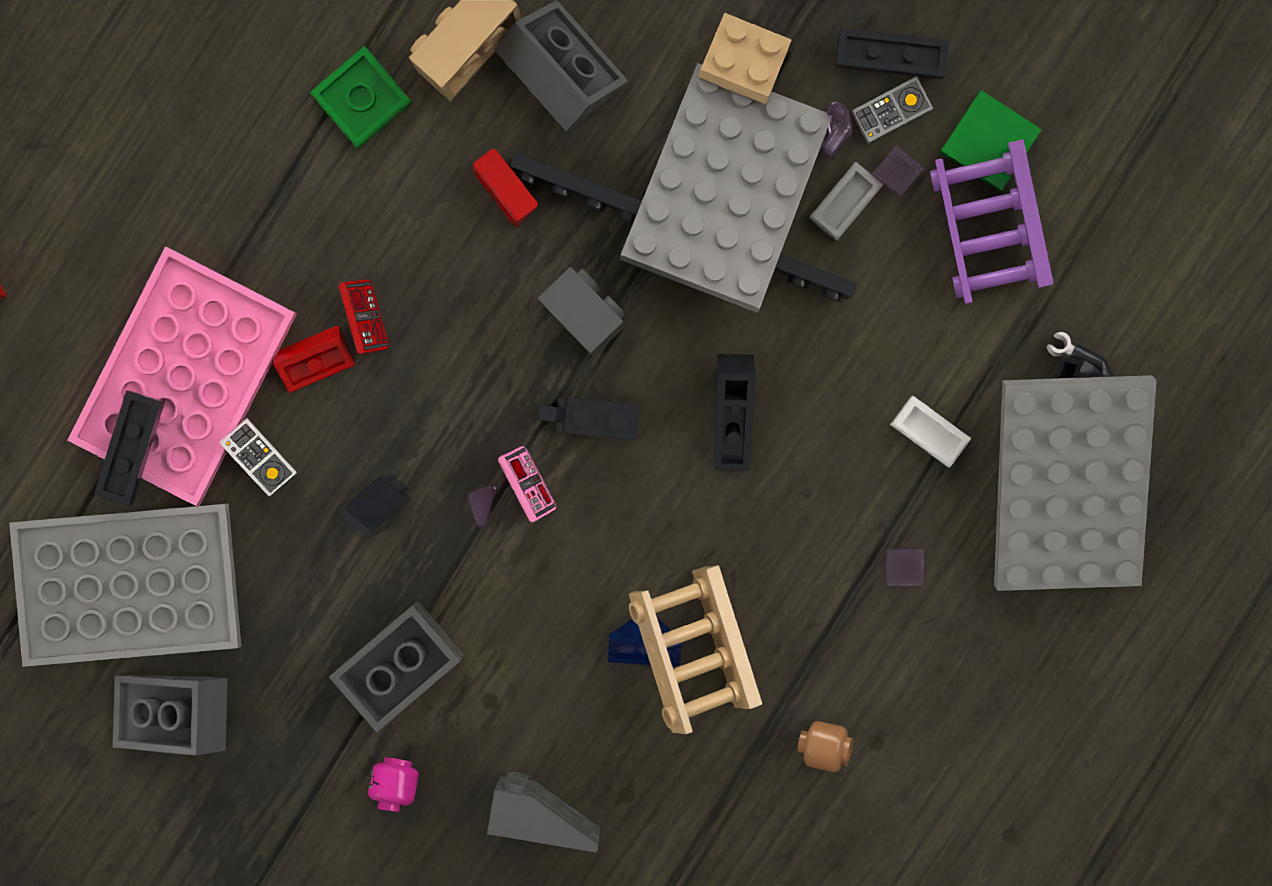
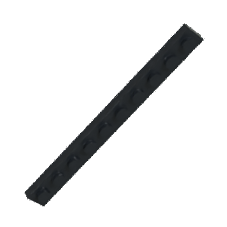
[510,153,858,303]

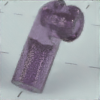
[820,101,852,159]

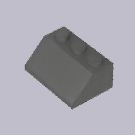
[494,0,628,132]

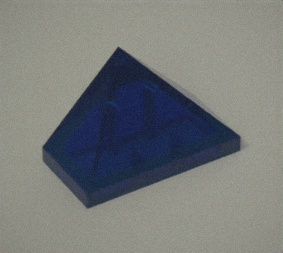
[608,618,682,667]

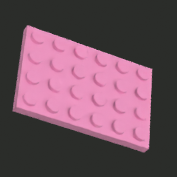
[68,247,297,506]

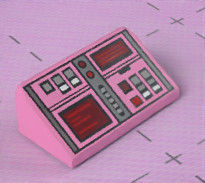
[498,446,556,522]

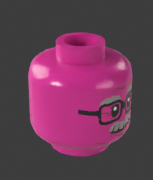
[368,757,419,812]

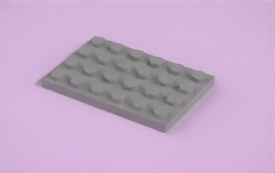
[620,63,832,313]
[994,375,1156,591]
[9,503,241,667]

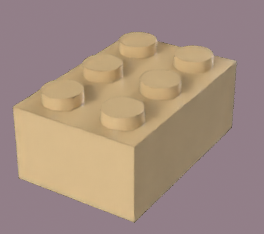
[409,0,522,101]

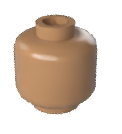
[798,721,853,772]

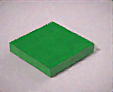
[310,46,413,150]
[939,90,1042,192]

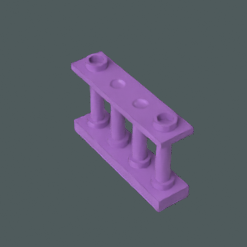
[930,139,1054,304]

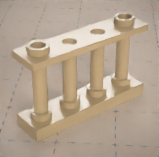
[629,565,762,734]

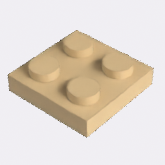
[698,13,791,104]

